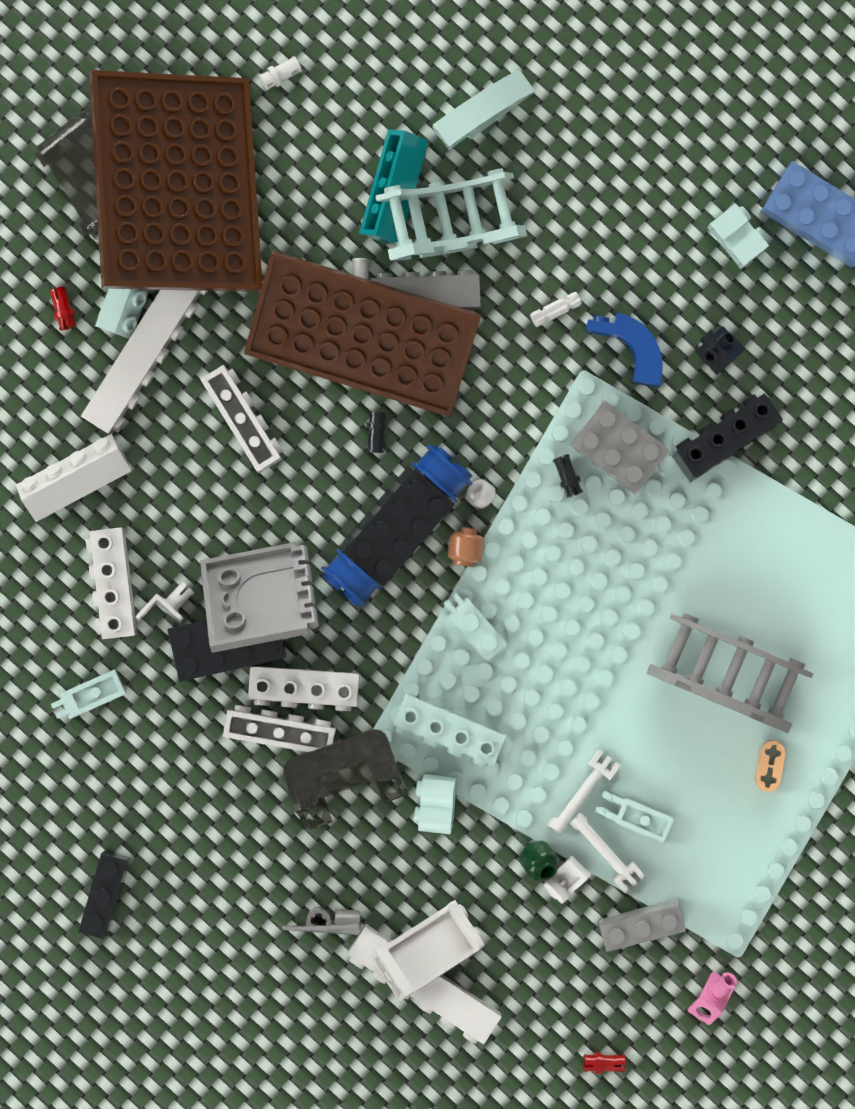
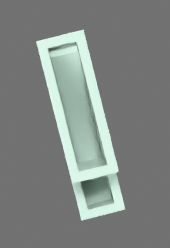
[433,70,535,150]

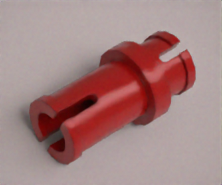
[49,287,77,331]
[583,1052,626,1074]

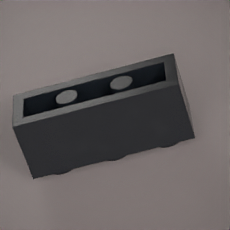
[78,850,131,939]

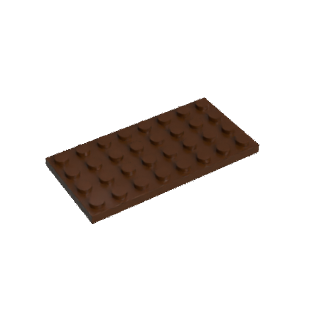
[244,251,482,417]

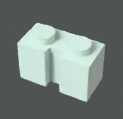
[707,204,769,269]

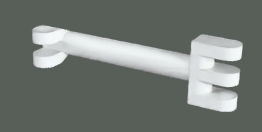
[547,749,621,836]
[569,810,646,894]

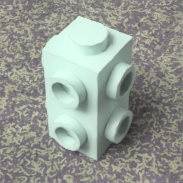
[95,289,149,339]

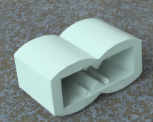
[414,774,457,834]

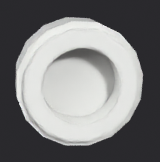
[467,479,496,509]

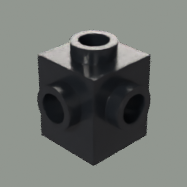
[695,326,745,375]

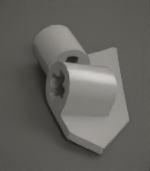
[282,906,360,935]

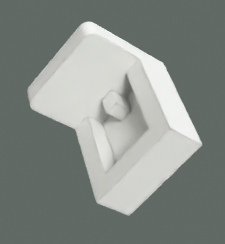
[544,855,591,904]

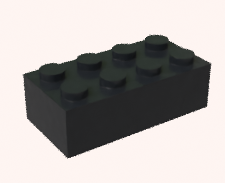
[167,620,287,682]

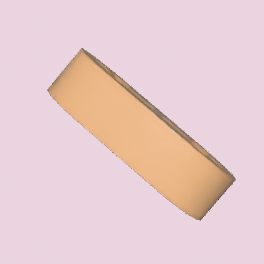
[755,740,785,792]

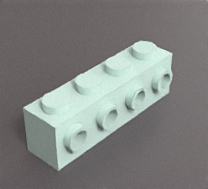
[393,693,506,768]

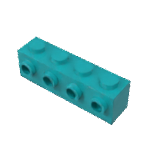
[359,129,429,245]

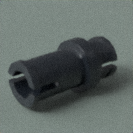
[366,412,388,453]
[553,454,583,498]

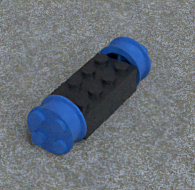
[321,444,473,608]

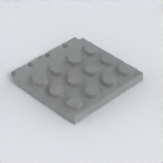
[200,542,319,653]

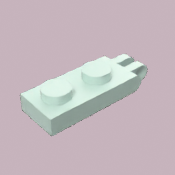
[444,593,508,662]
[51,669,127,719]

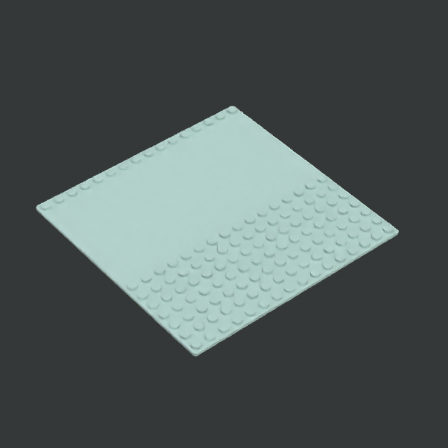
[368,371,855,957]

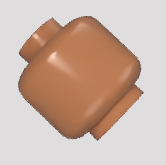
[447,527,485,567]

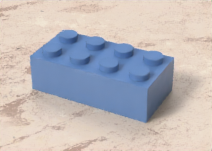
[760,161,855,268]

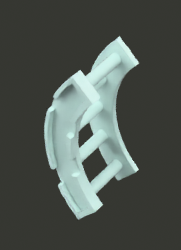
[376,168,527,260]

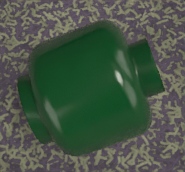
[519,841,560,881]

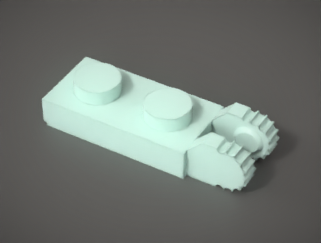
[595,791,675,844]

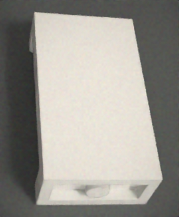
[370,900,484,1002]

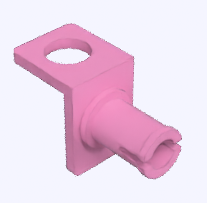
[688,972,737,1025]

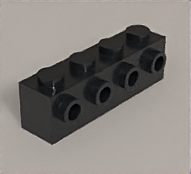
[672,393,783,483]

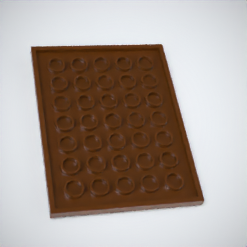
[89,70,263,292]

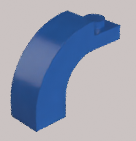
[585,313,663,388]

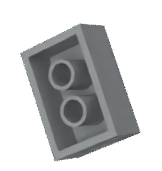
[570,400,669,495]

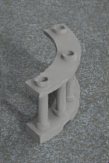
[646,613,814,733]

